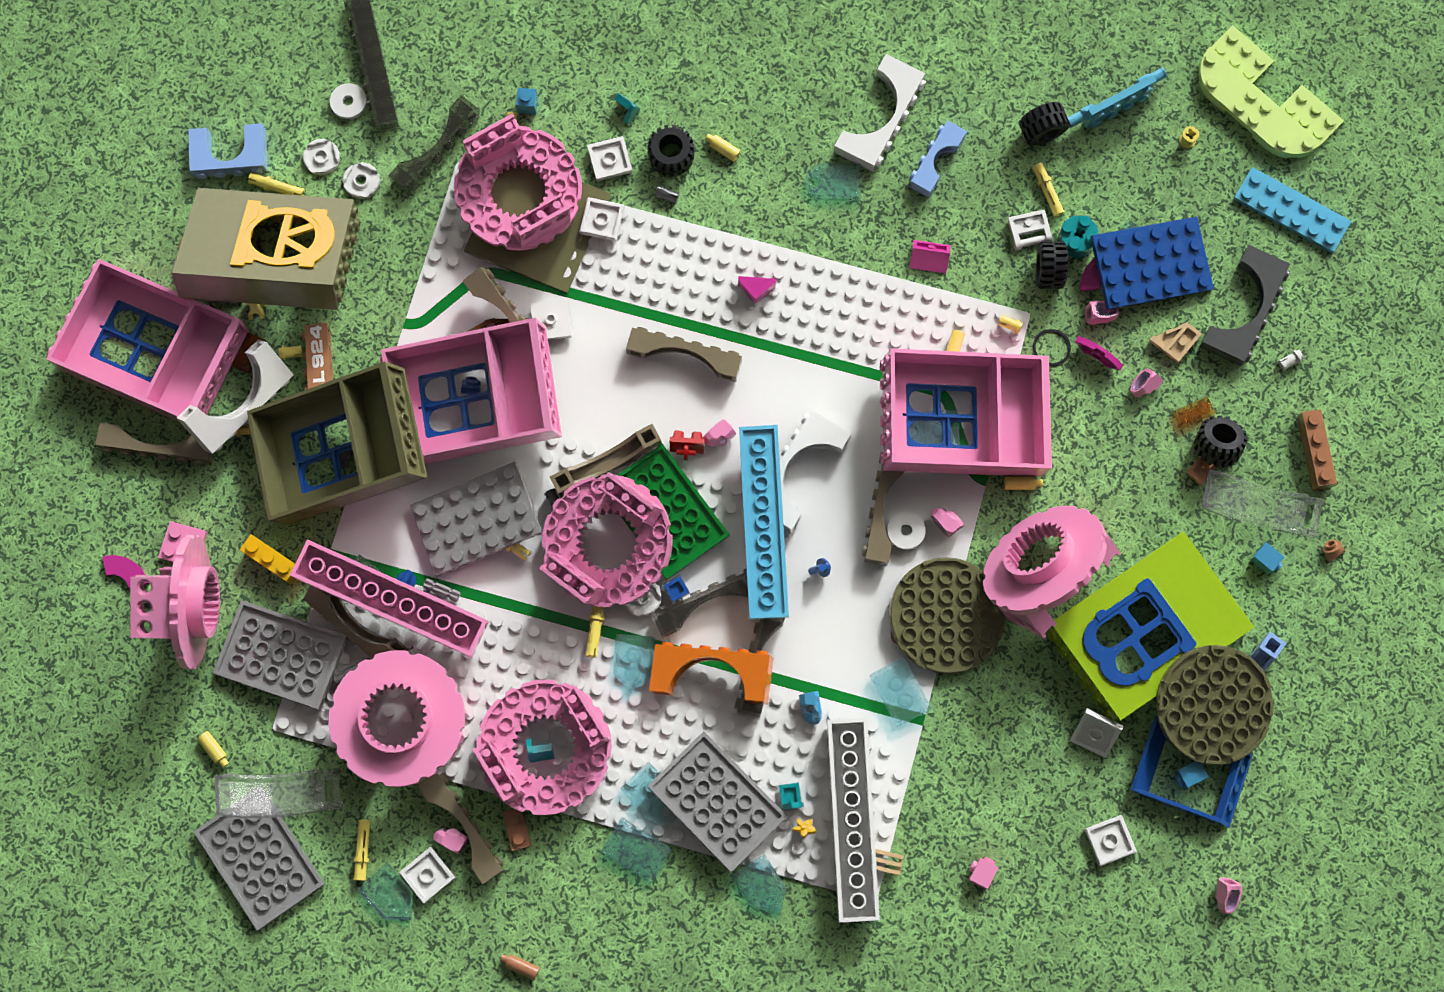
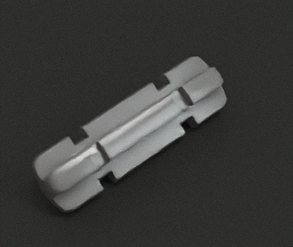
[423,579,461,602]

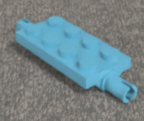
[1068,67,1167,129]

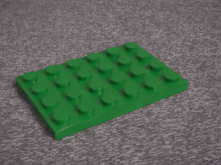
[618,443,730,580]

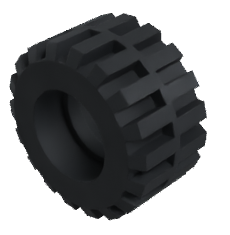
[1018,102,1070,145]
[647,125,694,176]
[1036,241,1068,289]
[1194,416,1247,468]

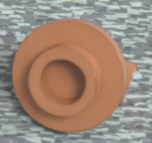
[1322,540,1345,562]

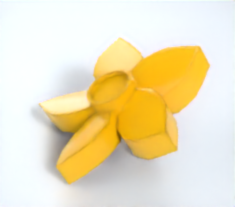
[792,818,816,839]

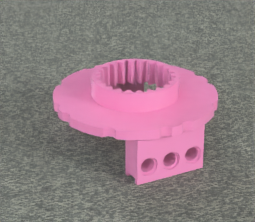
[454,114,582,250]
[539,472,673,607]
[983,506,1120,638]
[130,535,220,669]
[329,650,469,787]
[473,680,612,815]

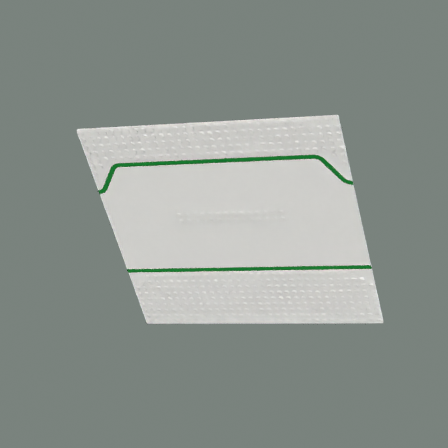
[273,162,1030,895]

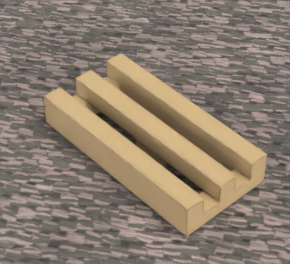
[875,849,904,875]

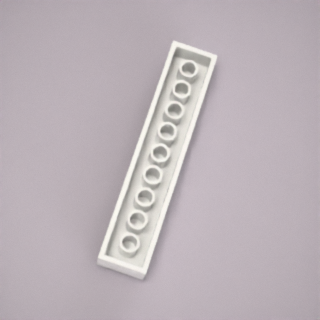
[827,718,880,923]

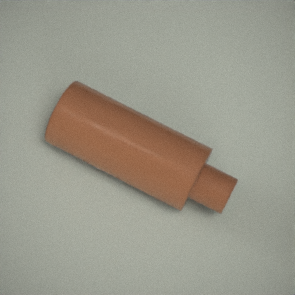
[500,954,540,981]

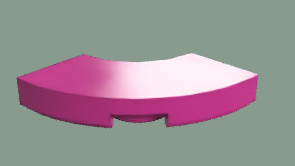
[1080,257,1100,292]
[1075,336,1124,371]
[102,555,150,588]

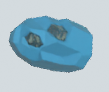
[799,691,822,725]

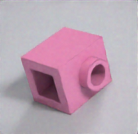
[968,857,998,889]

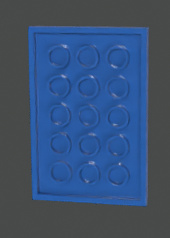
[1090,217,1214,310]

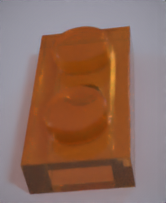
[1172,396,1216,429]

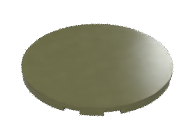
[889,557,1005,674]
[1156,645,1274,765]

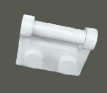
[1008,209,1053,251]

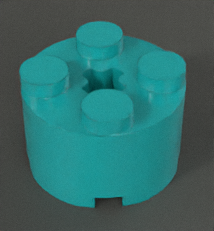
[1058,215,1098,258]

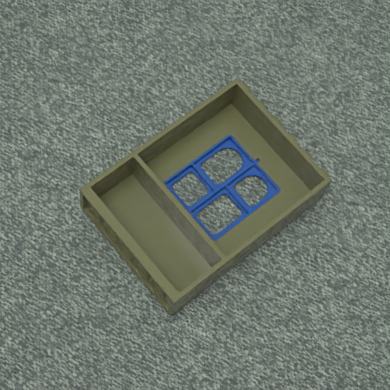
[247,362,428,525]

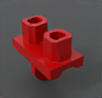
[669,430,704,461]

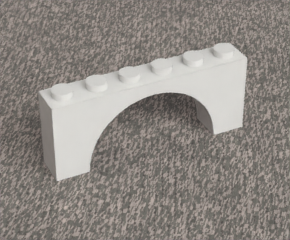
[834,54,926,172]
[176,340,293,454]
[780,410,852,533]

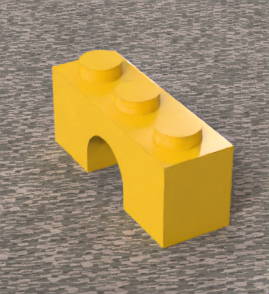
[240,534,295,585]

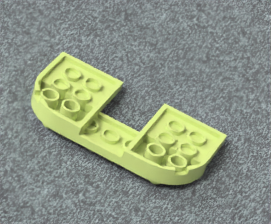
[1198,25,1344,158]

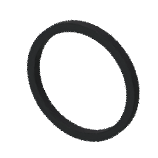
[1033,329,1071,366]

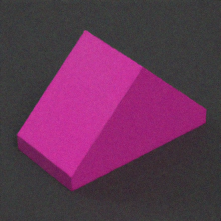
[738,276,776,305]

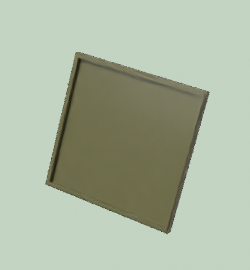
[464,165,611,293]

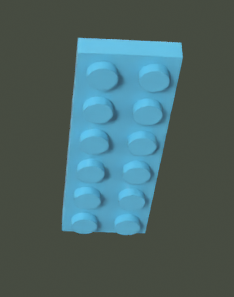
[1233,167,1351,254]

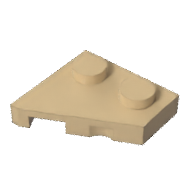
[1149,322,1202,364]

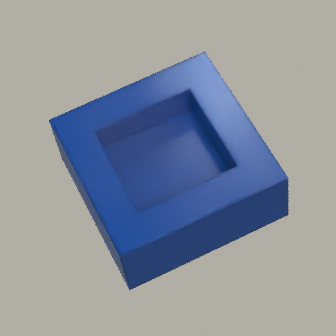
[663,576,690,603]

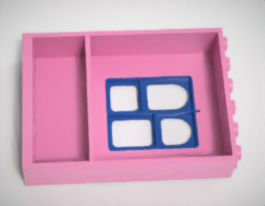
[46,259,250,422]
[380,317,562,464]
[879,349,1052,477]

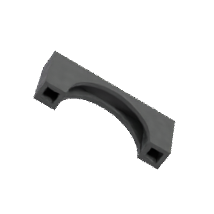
[1199,245,1290,366]

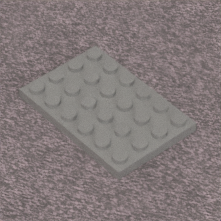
[410,461,543,577]
[213,600,348,710]
[647,731,787,873]
[194,786,325,931]

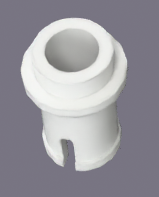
[1278,350,1304,371]

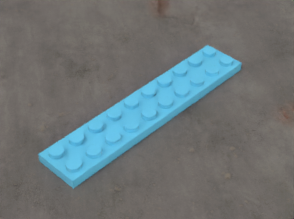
[739,425,789,620]

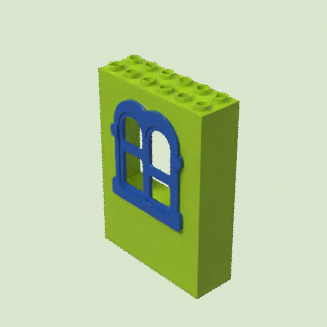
[1045,531,1254,723]

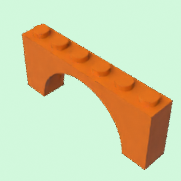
[649,642,774,705]

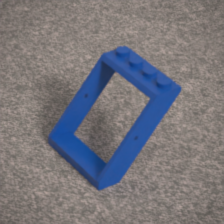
[1131,716,1253,828]

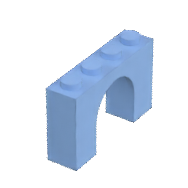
[189,124,268,179]

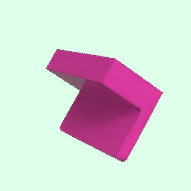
[910,240,951,273]

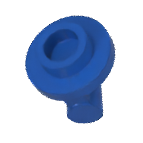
[461,376,481,395]
[808,558,831,577]
[397,569,416,587]

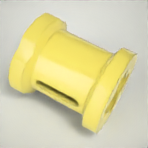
[1179,126,1199,148]

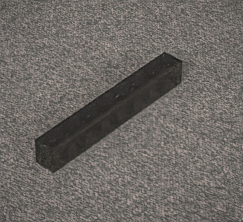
[344,0,400,133]

